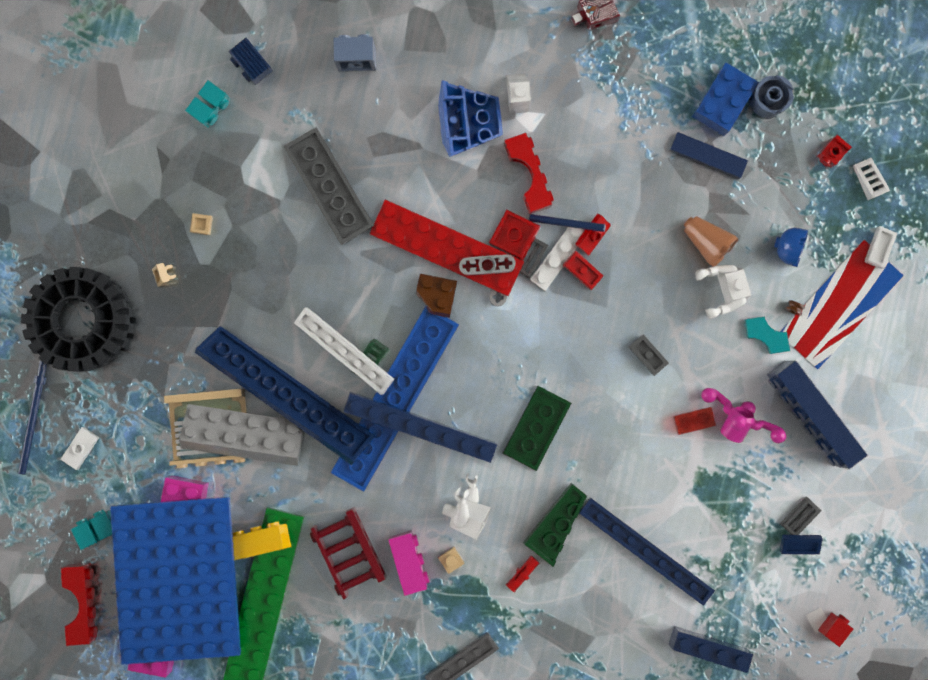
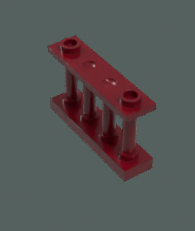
[310,507,387,600]

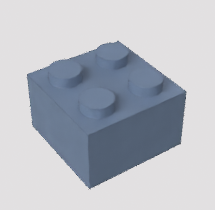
[333,34,376,72]

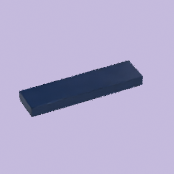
[669,132,748,179]

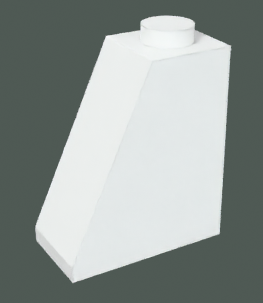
[506,74,531,114]

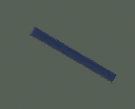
[529,214,606,232]

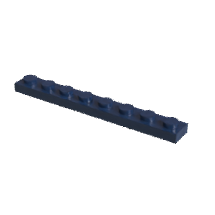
[579,497,715,606]

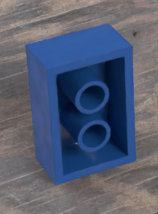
[692,63,759,136]

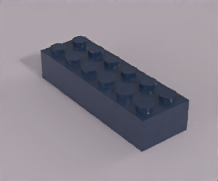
[766,360,868,469]

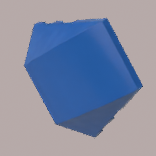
[438,80,503,157]

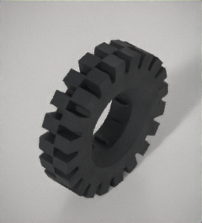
[21,267,133,372]

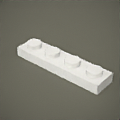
[530,218,585,291]

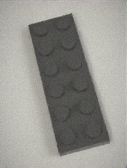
[283,127,374,245]

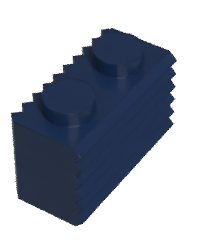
[229,38,273,85]

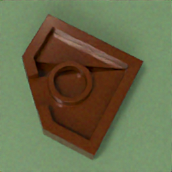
[416,274,457,318]

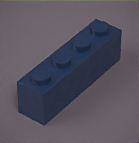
[669,626,753,673]

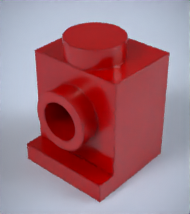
[817,135,852,168]

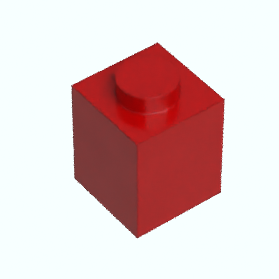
[818,612,854,647]

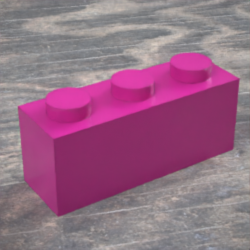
[388,530,430,596]

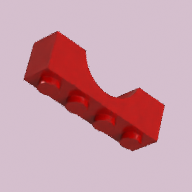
[504,133,554,215]
[61,563,98,646]

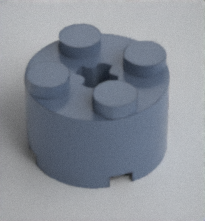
[749,75,794,119]

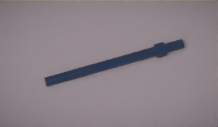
[18,361,47,475]

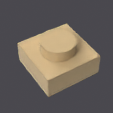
[438,547,465,574]

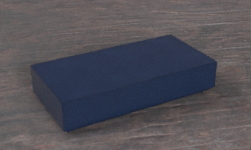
[780,535,823,554]

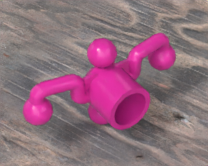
[701,388,786,444]

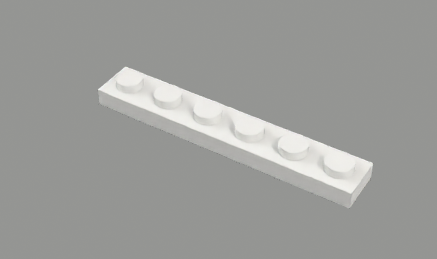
[294,307,394,395]

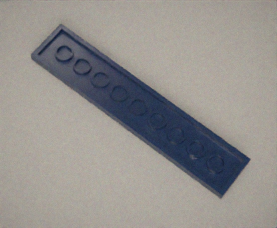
[195,326,375,465]

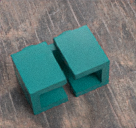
[185,80,230,128]
[71,509,112,550]

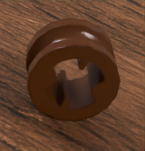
[785,300,805,316]

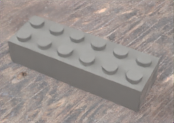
[179,404,304,466]

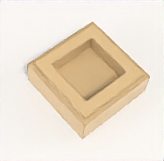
[190,213,213,235]

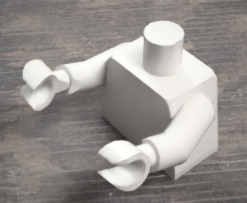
[695,265,751,319]
[442,473,491,540]

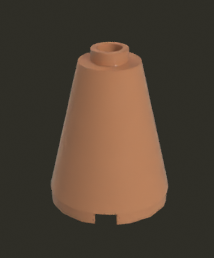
[684,216,739,267]

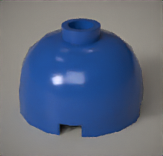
[774,227,808,267]

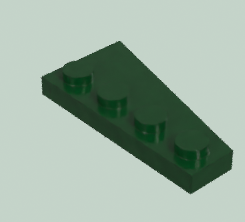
[523,483,587,567]

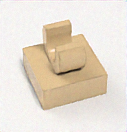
[152,263,176,287]

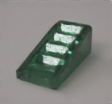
[351,339,389,377]

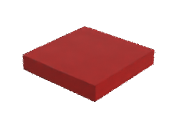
[489,209,541,260]

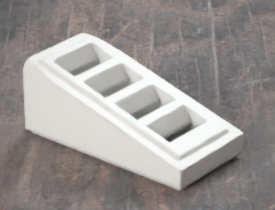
[853,158,890,200]

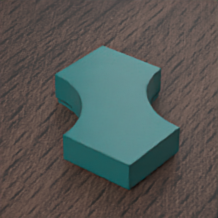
[744,316,790,354]

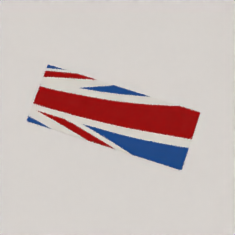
[780,240,904,369]

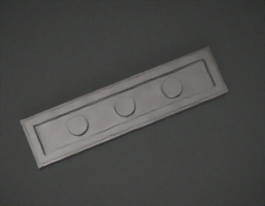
[425,632,499,680]

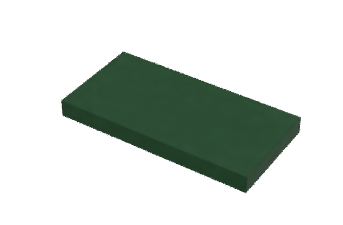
[503,385,572,471]

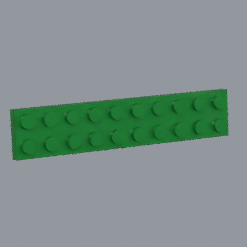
[223,507,305,680]

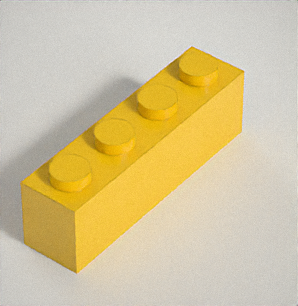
[232,522,291,560]

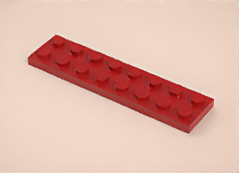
[369,199,524,297]

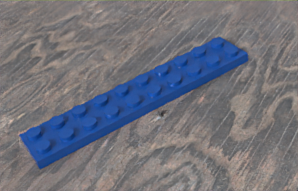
[331,306,459,492]

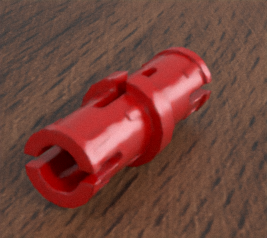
[506,555,540,593]

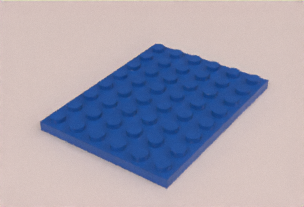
[110,496,241,665]

